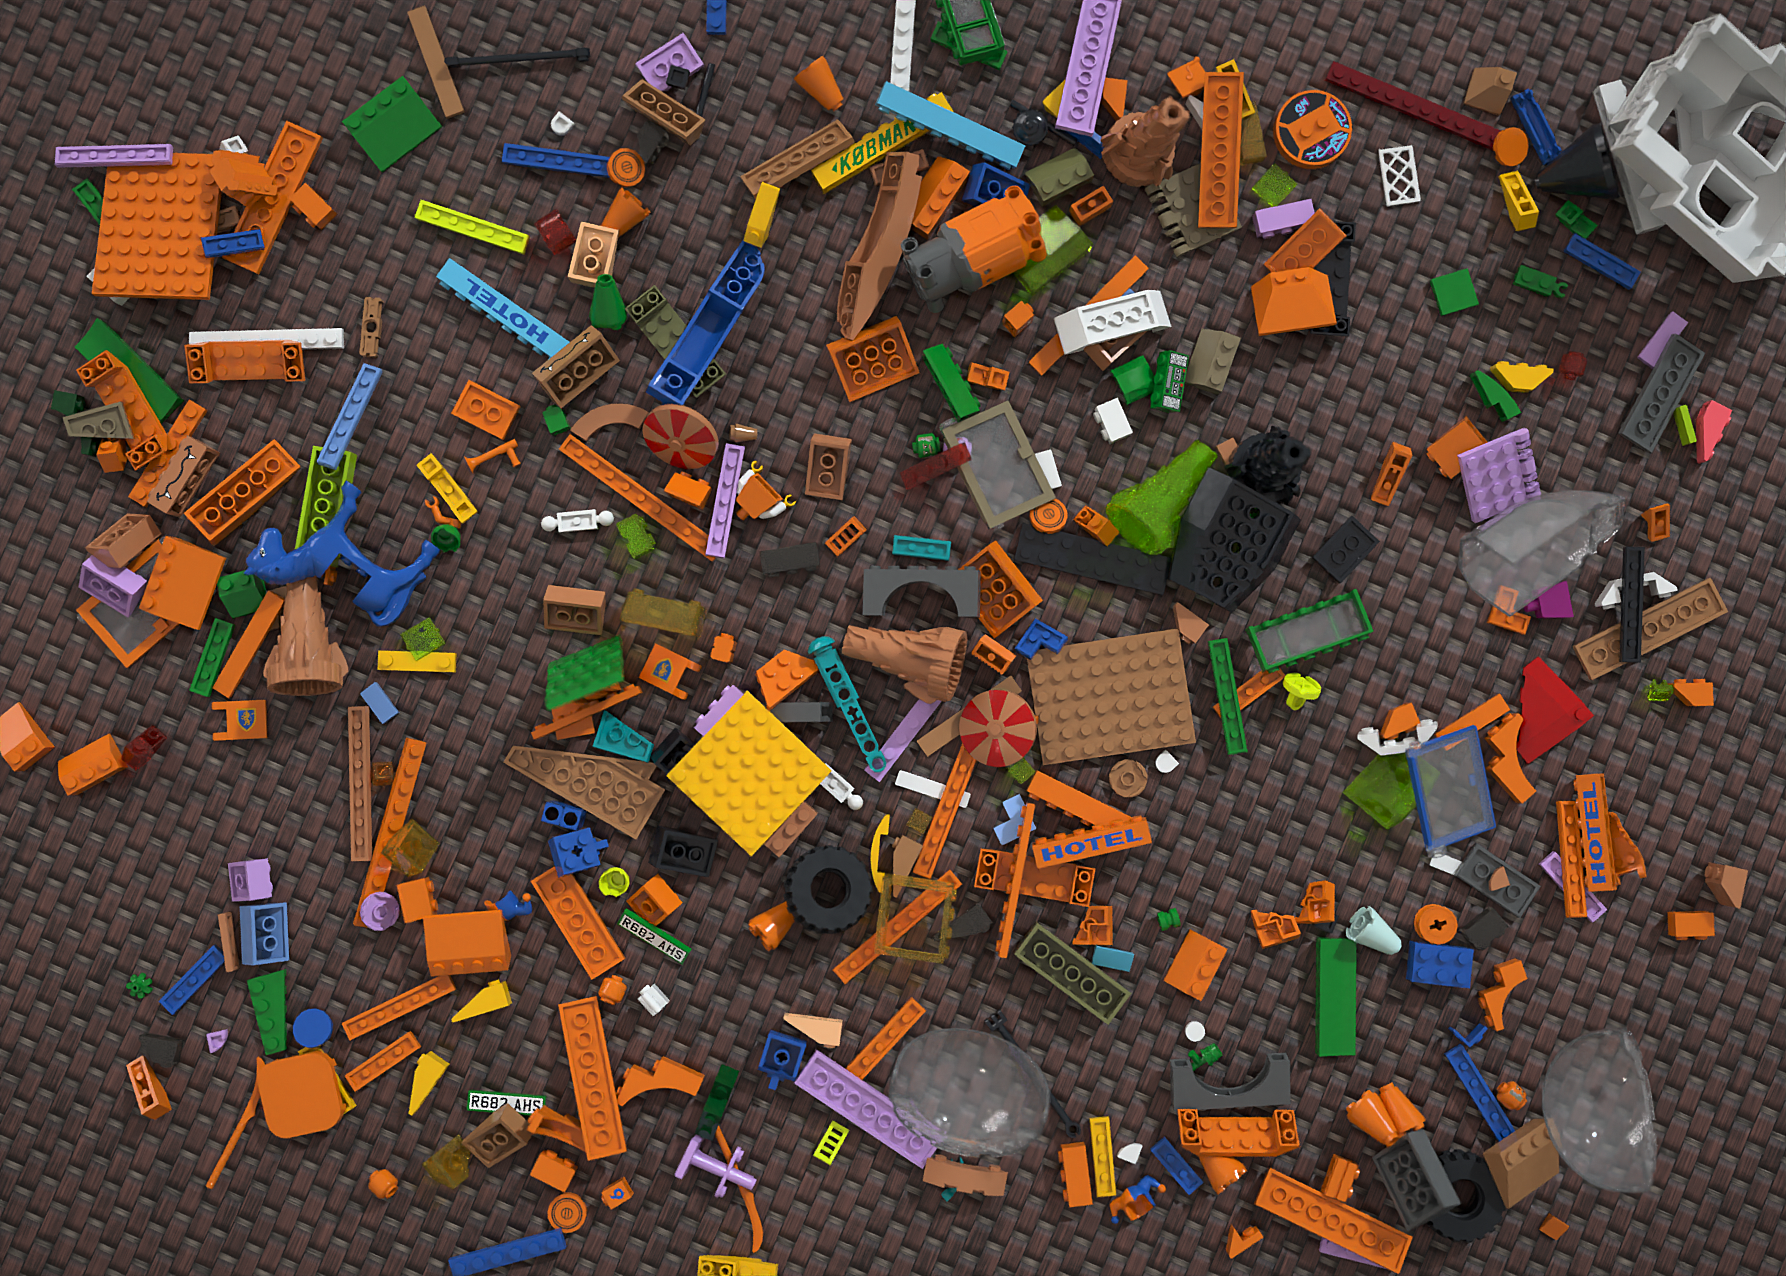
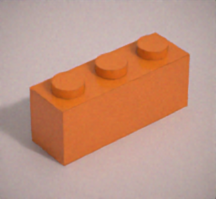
[1058,1142,1093,1207]

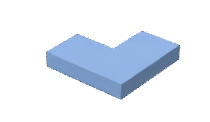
[993,794,1036,845]

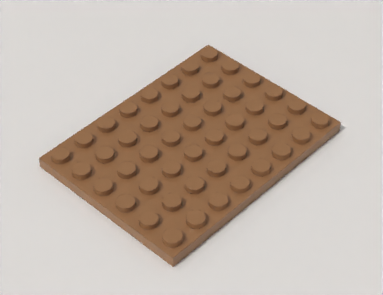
[1027,629,1196,765]

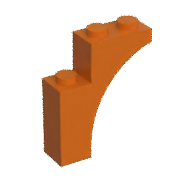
[1484,713,1536,804]
[616,1056,705,1106]
[527,1105,586,1153]

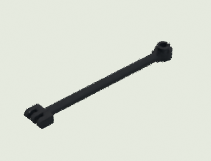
[444,48,590,68]
[984,1009,1081,1138]

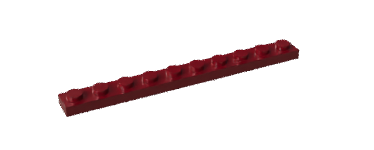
[1325,61,1501,150]

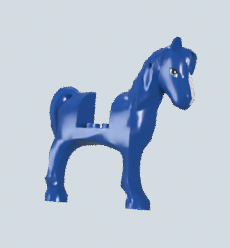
[244,481,440,627]

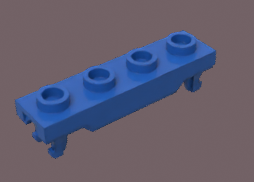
[1510,89,1562,166]

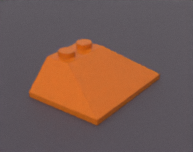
[1251,267,1336,336]

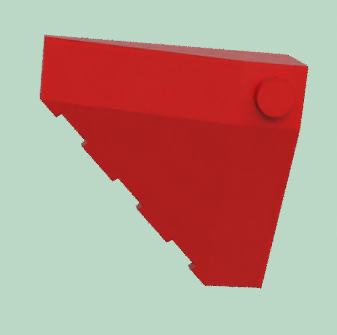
[1516,656,1594,764]

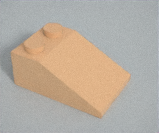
[568,222,619,288]

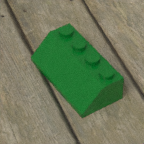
[922,344,981,423]

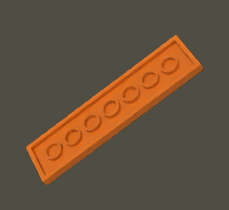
[1198,72,1244,228]
[222,121,323,275]
[558,996,627,1161]
[1254,1168,1413,1274]

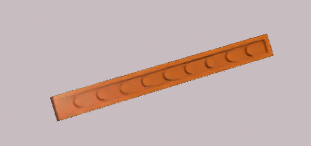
[559,434,717,562]
[353,737,426,928]

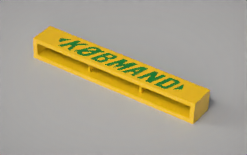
[811,92,953,194]

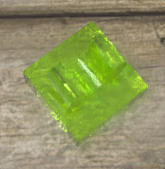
[1647,679,1674,701]

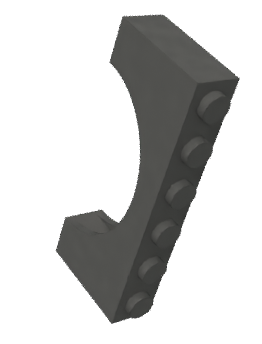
[863,566,981,618]
[1170,1053,1290,1111]

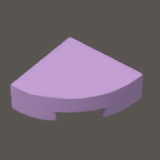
[206,1029,228,1053]

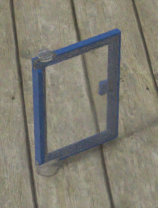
[1405,725,1496,858]

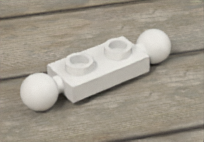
[541,509,614,533]
[820,763,863,810]

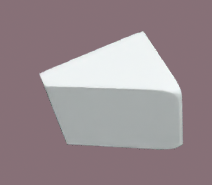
[220,136,248,154]

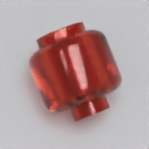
[1559,351,1587,380]

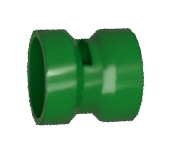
[1156,908,1181,931]

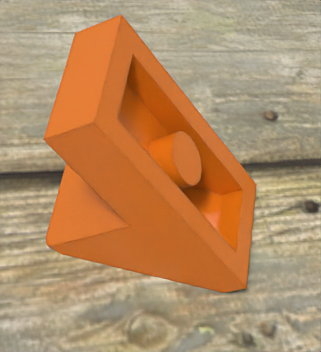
[1641,503,1670,542]
[1226,1224,1263,1259]

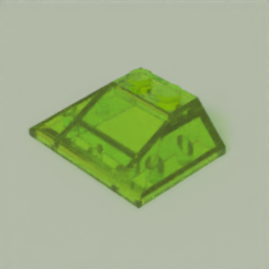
[1343,738,1440,829]

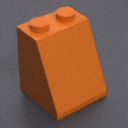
[1426,416,1488,479]

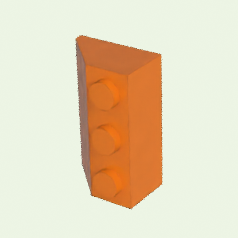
[58,734,128,796]
[1164,929,1228,1001]

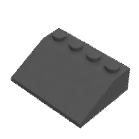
[1372,1130,1461,1231]

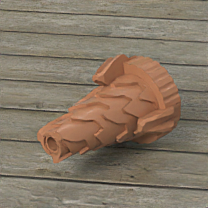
[1100,97,1189,187]
[263,576,348,696]
[842,625,967,704]

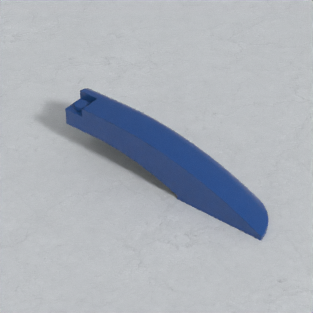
[646,239,764,406]

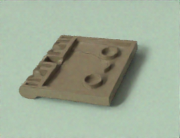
[1145,163,1242,257]

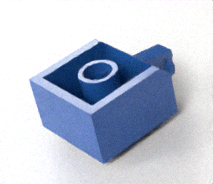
[548,828,609,878]
[758,1029,807,1090]

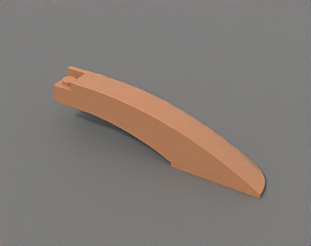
[837,152,922,340]

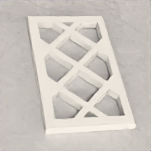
[1378,146,1421,207]

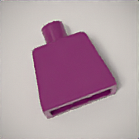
[1523,581,1574,619]

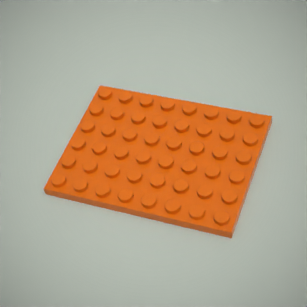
[92,153,222,300]

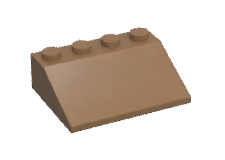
[1483,1118,1559,1208]

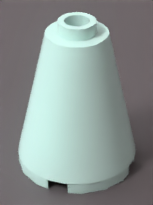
[1346,906,1401,955]

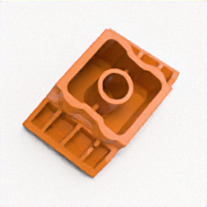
[210,150,278,208]

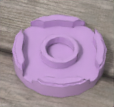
[360,892,400,931]

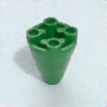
[589,274,628,330]

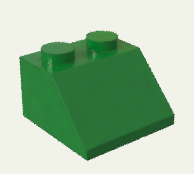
[217,570,266,619]

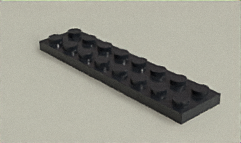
[1014,523,1172,595]

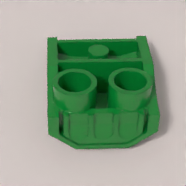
[1110,355,1155,405]

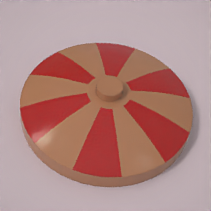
[643,404,718,469]
[959,689,1037,767]

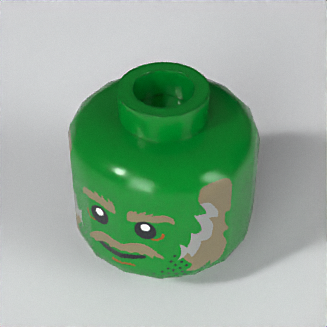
[912,433,941,459]

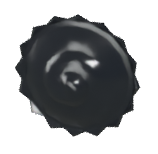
[1012,108,1049,146]

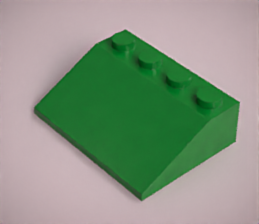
[342,76,442,173]

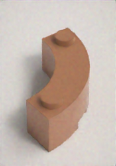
[923,1154,1008,1196]

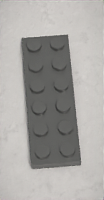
[1618,334,1705,453]

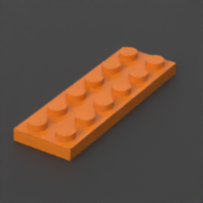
[531,866,625,980]

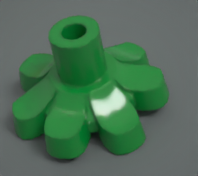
[126,973,153,999]

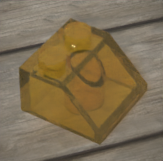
[381,819,440,877]

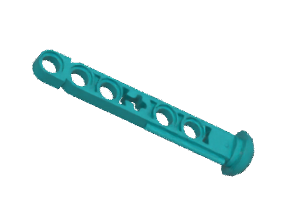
[807,636,886,772]

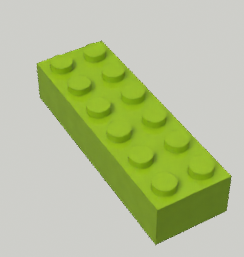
[295,446,357,568]

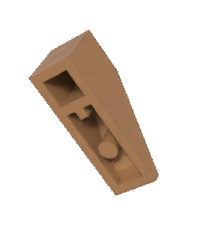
[892,835,923,898]

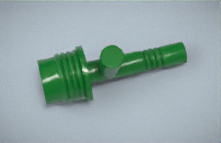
[1188,1043,1223,1071]

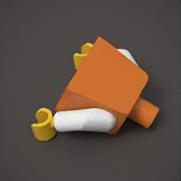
[736,461,796,520]

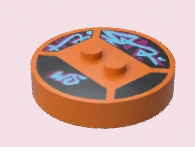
[1273,90,1352,169]

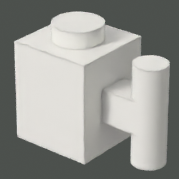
[638,984,670,1016]

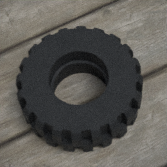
[783,845,873,934]
[1426,1149,1506,1243]

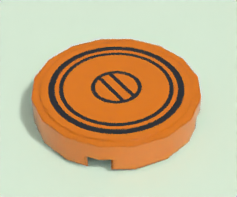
[607,148,645,187]
[1029,499,1068,534]
[548,1192,587,1233]

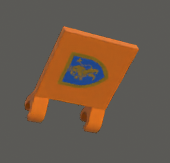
[639,643,702,700]
[212,700,268,741]

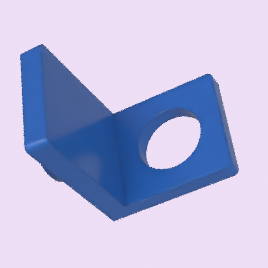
[1448,1023,1488,1047]

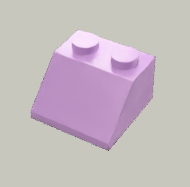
[228,858,273,902]

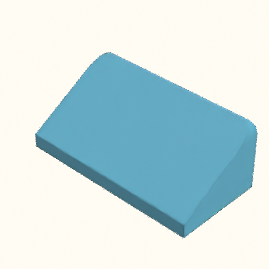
[1092,945,1134,972]

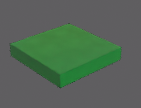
[1430,268,1479,316]

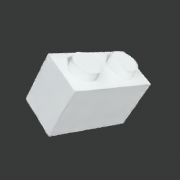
[1093,398,1133,444]

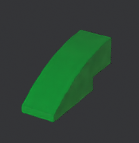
[1469,370,1521,422]

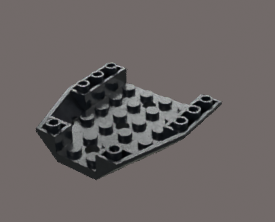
[1169,467,1301,613]

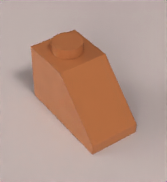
[1173,602,1209,645]

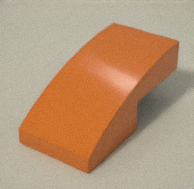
[966,362,1010,391]

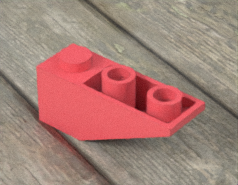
[1696,400,1732,464]

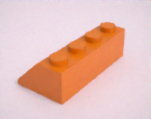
[910,156,970,240]

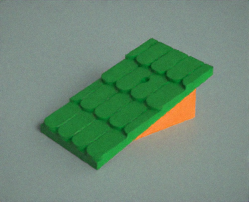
[545,634,624,711]

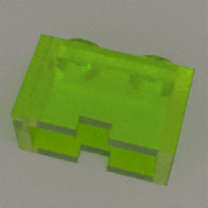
[616,514,656,559]

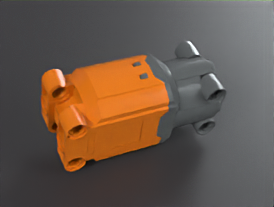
[901,186,1047,313]

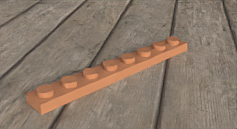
[348,706,372,861]

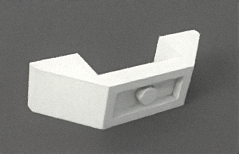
[1595,572,1678,610]
[1357,719,1438,755]

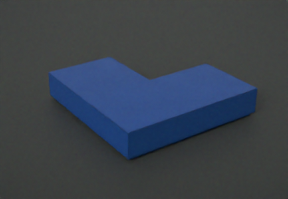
[1015,618,1068,660]

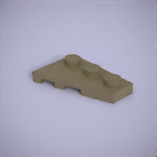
[62,401,135,439]

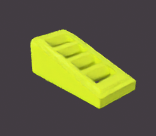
[813,1121,849,1165]

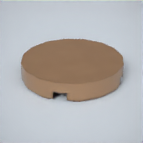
[1109,759,1147,797]

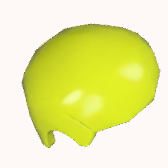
[598,867,630,897]

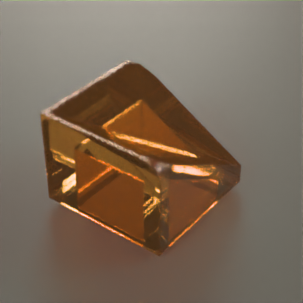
[371,762,394,786]

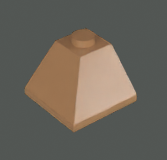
[1463,67,1517,115]

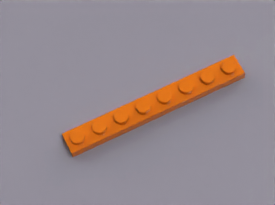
[995,802,1035,958]

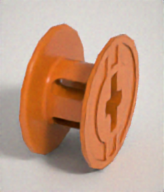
[1414,904,1458,945]

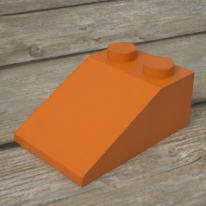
[0,702,55,772]

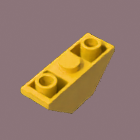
[1490,361,1554,393]

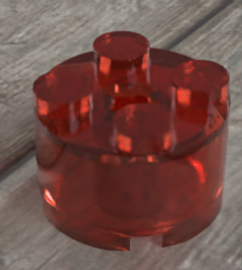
[534,209,576,255]

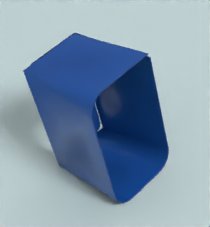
[541,800,587,831]

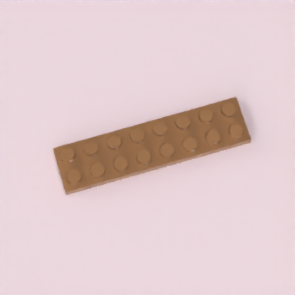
[1572,578,1728,680]

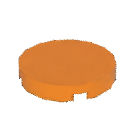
[1493,127,1529,166]

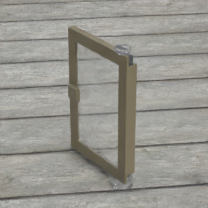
[939,401,1056,531]

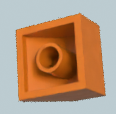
[664,471,712,510]
[626,874,683,926]
[397,877,438,923]

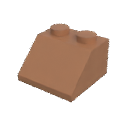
[1705,862,1748,909]

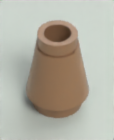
[729,423,757,442]

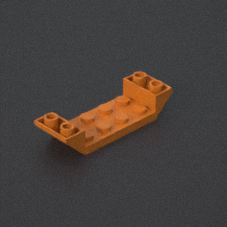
[184,340,305,383]
[76,350,167,470]
[974,848,1095,907]
[1177,1109,1300,1157]

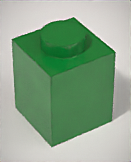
[542,404,571,436]

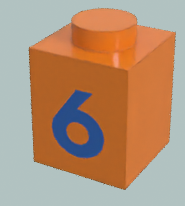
[601,1177,634,1209]

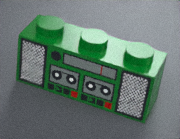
[1150,350,1189,413]

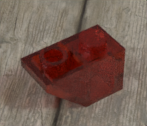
[121,725,167,771]

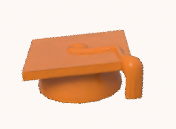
[1167,57,1205,98]

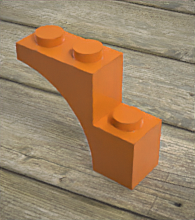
[1478,958,1527,1031]

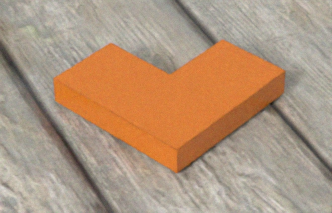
[1487,586,1531,635]

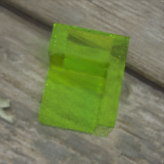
[1007,757,1036,784]

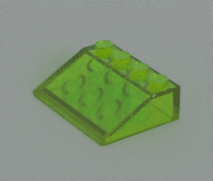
[1013,205,1093,296]

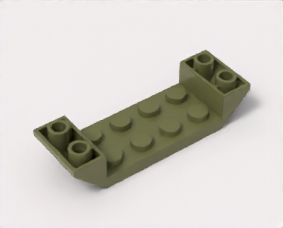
[625,285,726,398]

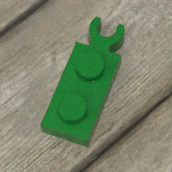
[1513,265,1568,298]

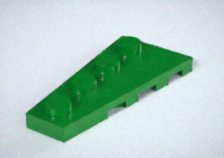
[247,969,287,1055]

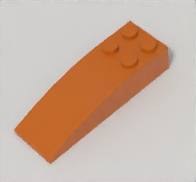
[184,439,301,546]

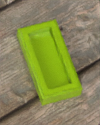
[1673,405,1697,446]

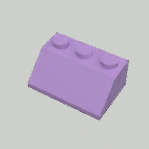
[79,555,147,618]

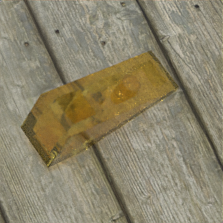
[1240,101,1267,166]

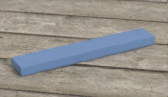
[316,363,383,470]

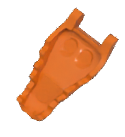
[1608,812,1647,886]

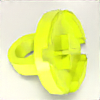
[1283,673,1321,710]

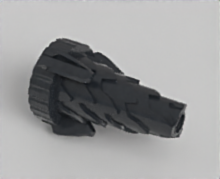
[1224,426,1311,506]

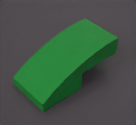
[1555,200,1598,240]

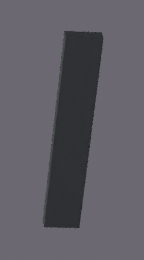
[1619,547,1645,663]

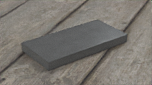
[1454,843,1541,918]

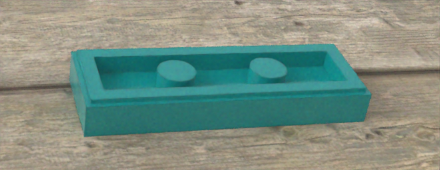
[892,535,951,561]

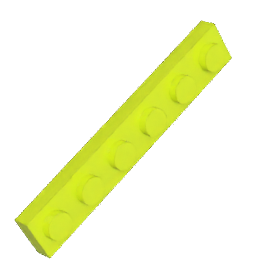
[415,200,530,255]

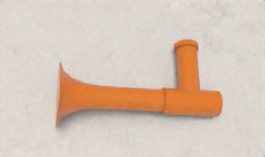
[464,439,521,473]

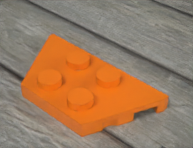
[756,650,819,711]

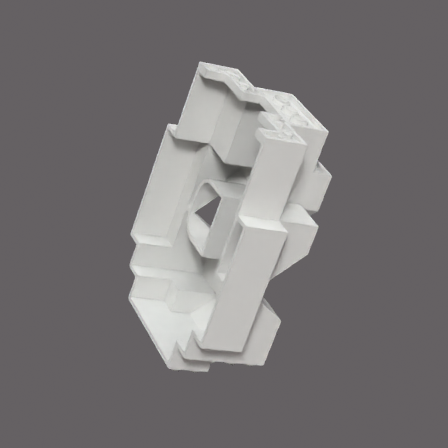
[1609,14,1786,283]

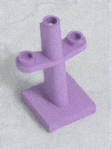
[675,1135,757,1198]

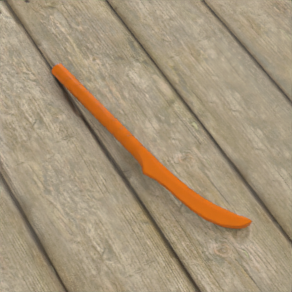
[206,1056,265,1189]
[715,1125,763,1253]

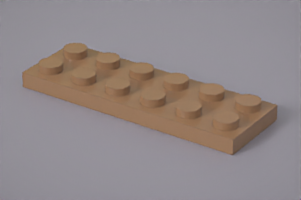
[740,119,855,200]

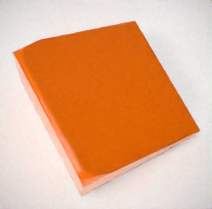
[1539,1213,1569,1240]

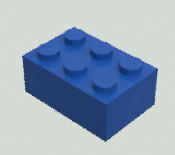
[1406,940,1474,988]

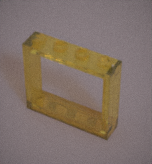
[874,873,957,964]

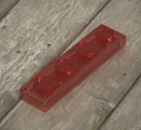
[900,442,972,490]

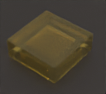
[906,808,932,834]

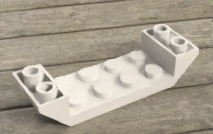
[1054,290,1171,355]

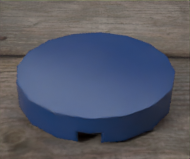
[293,1009,333,1048]

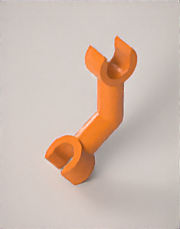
[425,496,462,528]

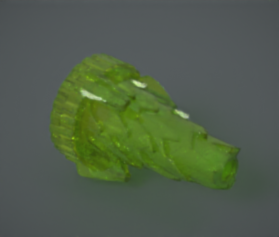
[1105,440,1218,555]

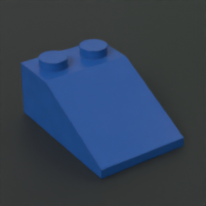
[962,162,1030,207]

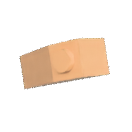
[784,1013,842,1048]

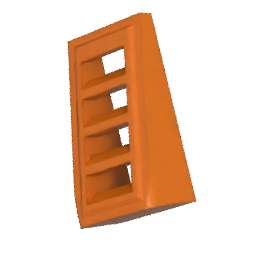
[825,516,867,557]

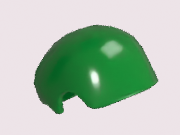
[431,524,461,552]

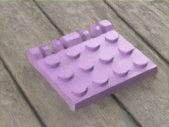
[1457,428,1541,523]

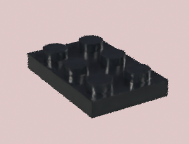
[1311,516,1380,584]

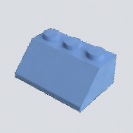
[240,902,289,965]

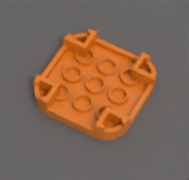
[258,1050,346,1138]

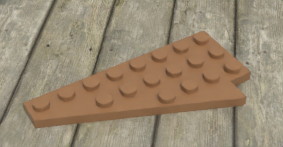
[503,746,666,840]

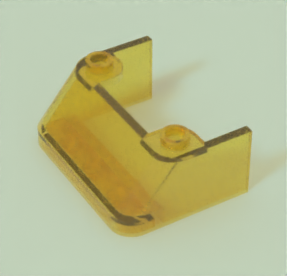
[619,588,707,639]

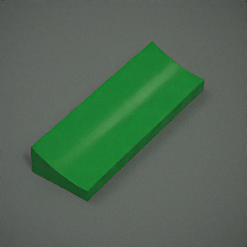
[75,318,184,424]
[1315,937,1356,1057]

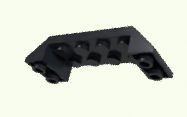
[1309,221,1356,337]

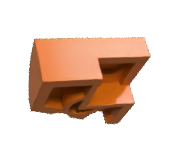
[1295,880,1335,924]
[1073,906,1113,945]
[1251,910,1301,949]

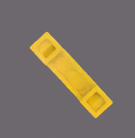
[417,453,478,524]
[871,814,890,893]

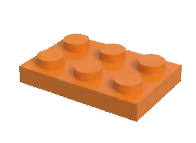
[451,380,521,440]

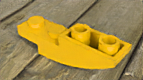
[697,1255,778,1276]

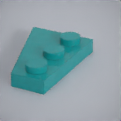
[593,710,654,763]

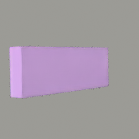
[1637,311,1688,369]

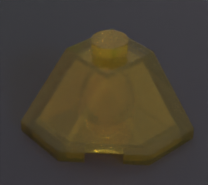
[422,1134,470,1189]

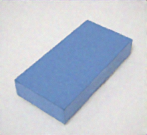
[360,682,400,724]

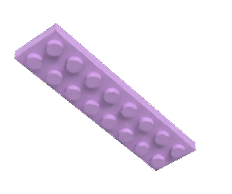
[1055,0,1122,137]
[794,1050,944,1169]

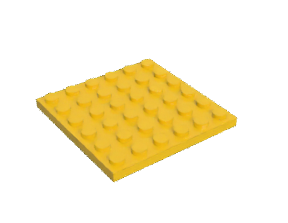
[666,691,832,856]

